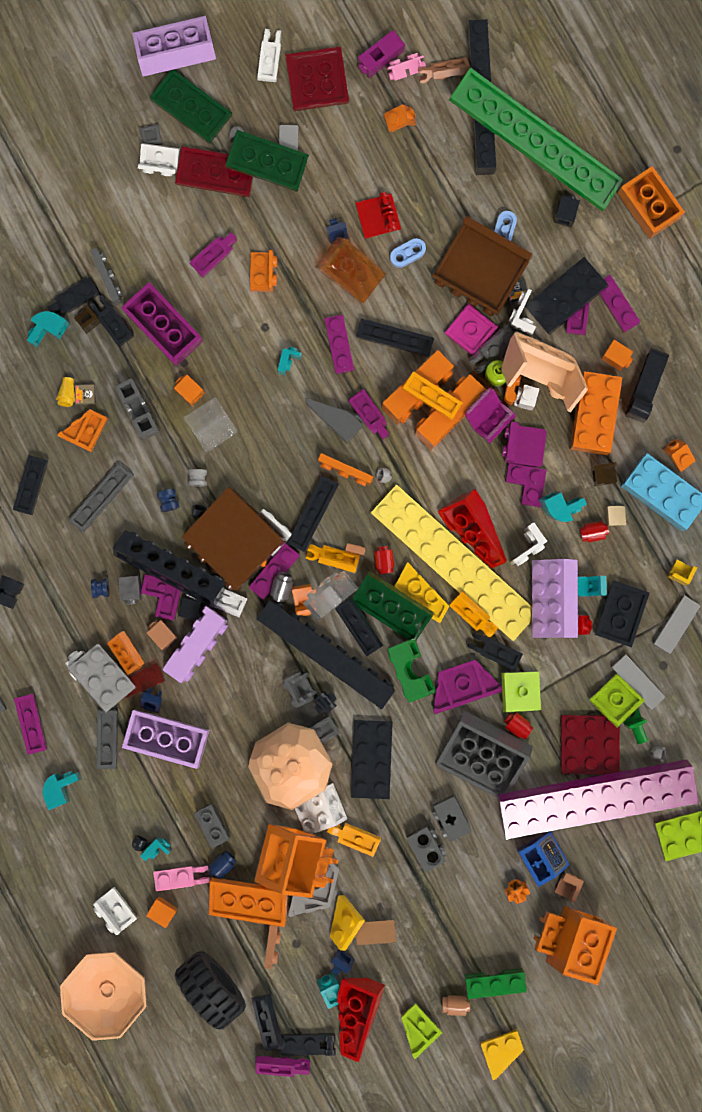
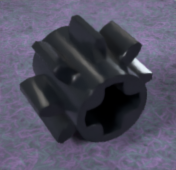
[314,691,337,715]

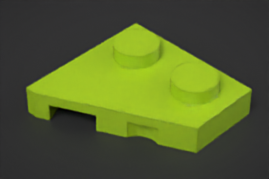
[401,1003,442,1059]

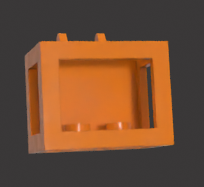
[254,824,338,898]
[533,906,617,985]

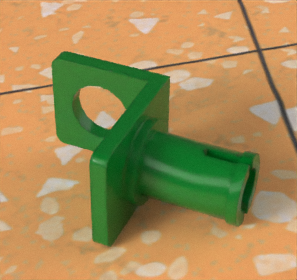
[623,708,649,745]

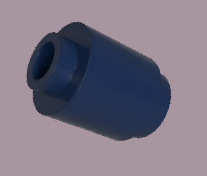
[208,850,237,879]

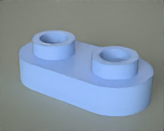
[494,211,517,241]
[390,239,426,268]

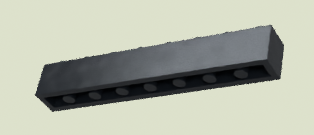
[467,19,496,175]
[256,600,395,709]

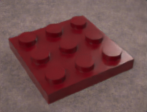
[285,46,349,111]
[561,715,620,774]

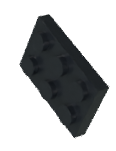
[594,580,650,647]

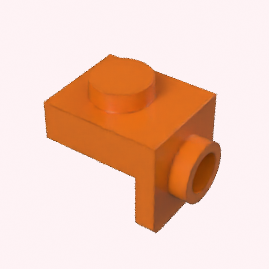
[384,104,416,133]
[663,439,696,472]
[292,584,315,616]

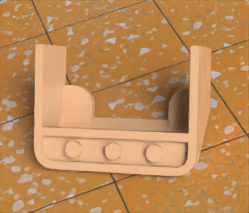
[501,332,588,412]

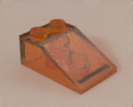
[315,237,386,304]

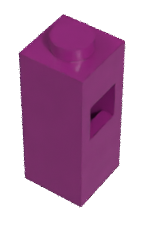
[357,30,405,79]

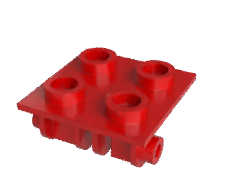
[355,192,401,239]

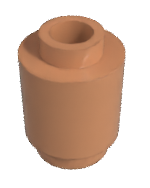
[442,995,470,1016]

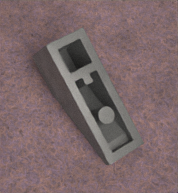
[306,399,363,444]

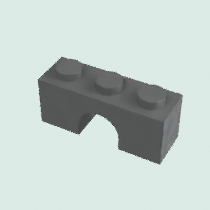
[115,378,160,441]

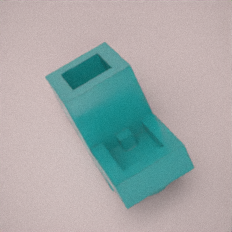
[27,311,70,348]
[539,491,587,522]
[578,576,607,597]
[42,771,82,810]

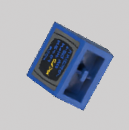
[517,831,569,887]

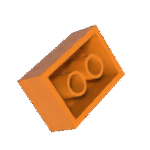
[617,166,685,240]

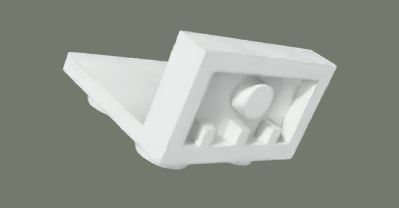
[509,289,536,337]
[510,523,547,566]
[295,783,347,834]

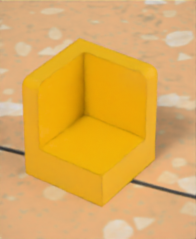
[667,560,697,586]

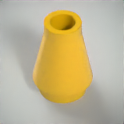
[56,377,75,407]

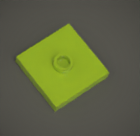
[501,672,541,712]
[589,674,645,728]

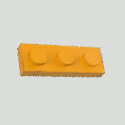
[403,372,463,420]

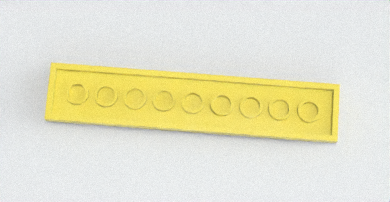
[371,485,532,641]

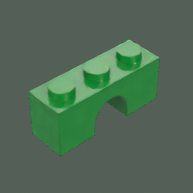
[388,638,436,703]
[464,968,527,999]

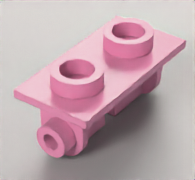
[385,53,426,81]

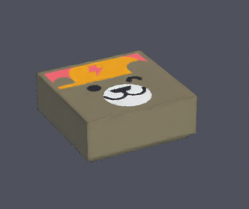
[75,385,95,405]

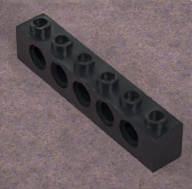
[113,530,226,608]

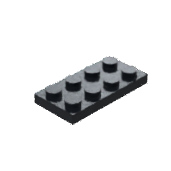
[525,257,609,335]
[351,720,393,799]

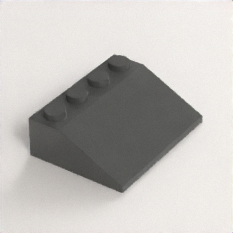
[436,711,533,797]

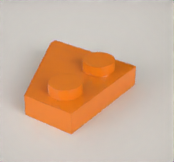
[57,409,108,453]

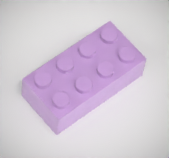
[132,16,216,76]
[532,559,578,638]
[122,709,210,769]

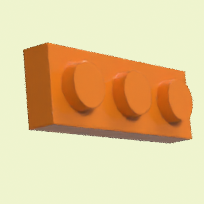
[318,453,373,487]

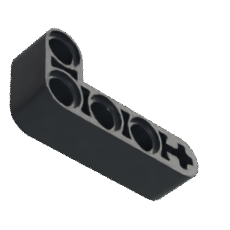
[625,348,669,423]

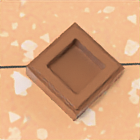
[345,543,366,556]

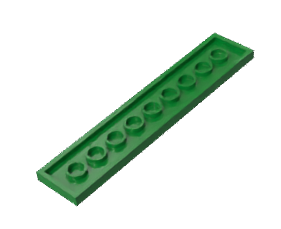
[449,68,623,211]

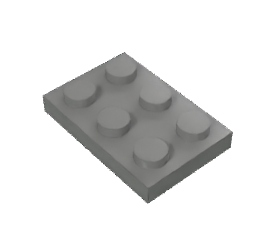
[68,644,136,713]

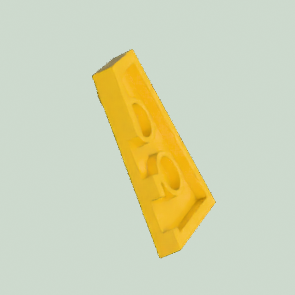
[394,562,449,623]

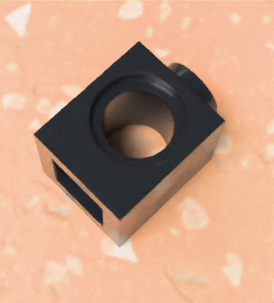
[554,195,580,227]

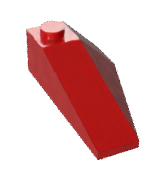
[437,489,507,569]
[337,978,385,1063]

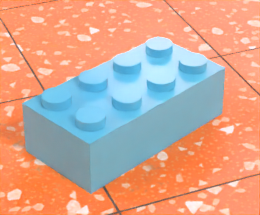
[621,453,702,531]

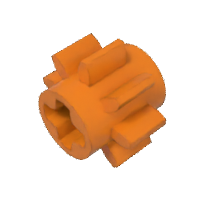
[504,879,530,904]

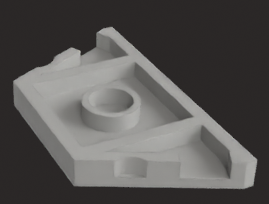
[288,863,339,917]

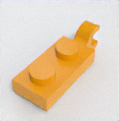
[306,544,360,573]
[449,591,498,637]
[327,822,381,857]

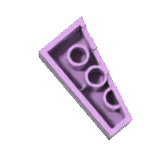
[162,606,228,683]

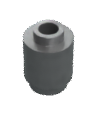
[270,572,293,602]

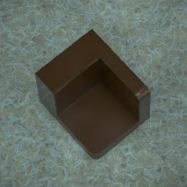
[74,304,100,334]
[591,462,617,487]

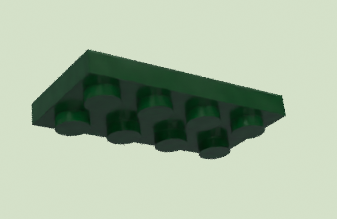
[150,69,232,144]
[225,130,309,192]
[353,571,434,640]

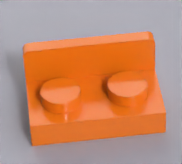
[250,250,277,292]
[107,631,145,675]

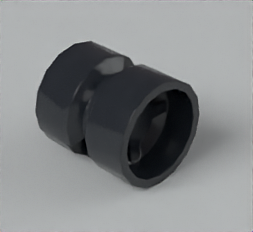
[0,575,25,609]

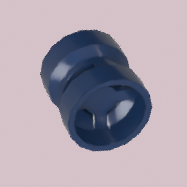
[156,489,180,512]

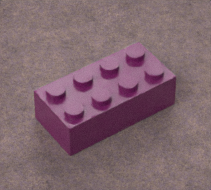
[121,282,203,367]

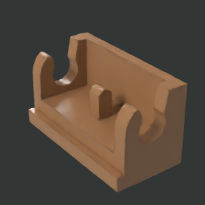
[356,920,396,945]

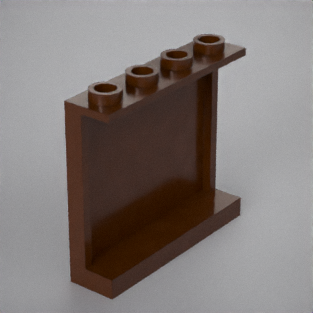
[432,216,533,317]
[182,487,287,591]

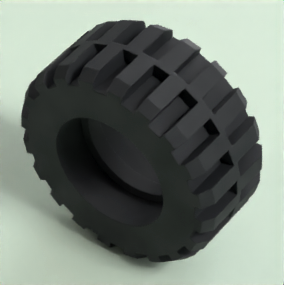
[174,951,246,1030]

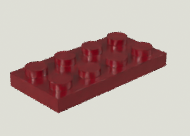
[175,146,254,198]

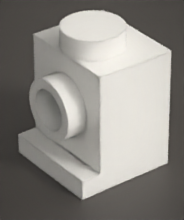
[514,385,539,411]

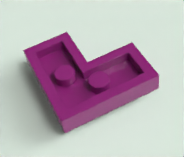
[505,463,547,508]
[141,575,181,621]

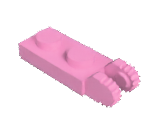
[153,865,210,891]

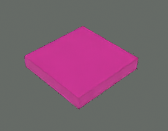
[444,303,498,356]

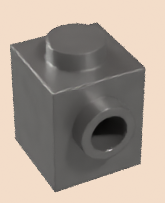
[118,576,142,605]

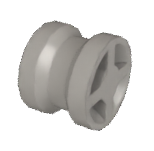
[188,469,207,487]

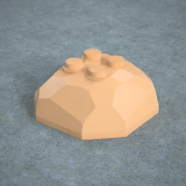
[248,723,333,810]
[60,952,147,1041]

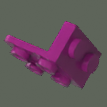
[465,388,516,444]
[502,422,547,467]

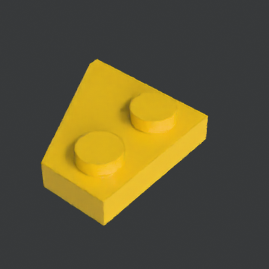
[330,895,365,951]
[480,1029,524,1080]

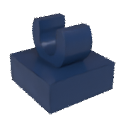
[326,218,348,244]
[140,688,162,713]
[331,949,355,975]

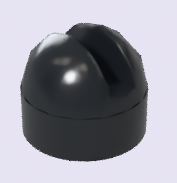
[191,504,207,520]
[132,835,149,851]

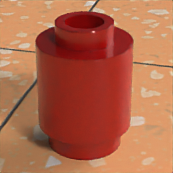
[579,521,609,543]
[374,546,395,574]
[504,712,534,740]

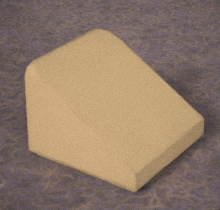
[605,506,626,526]

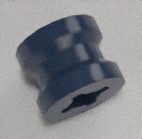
[91,578,110,598]

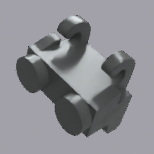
[283,672,318,708]

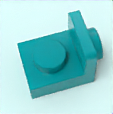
[278,347,302,375]
[140,837,172,862]
[316,973,340,1009]

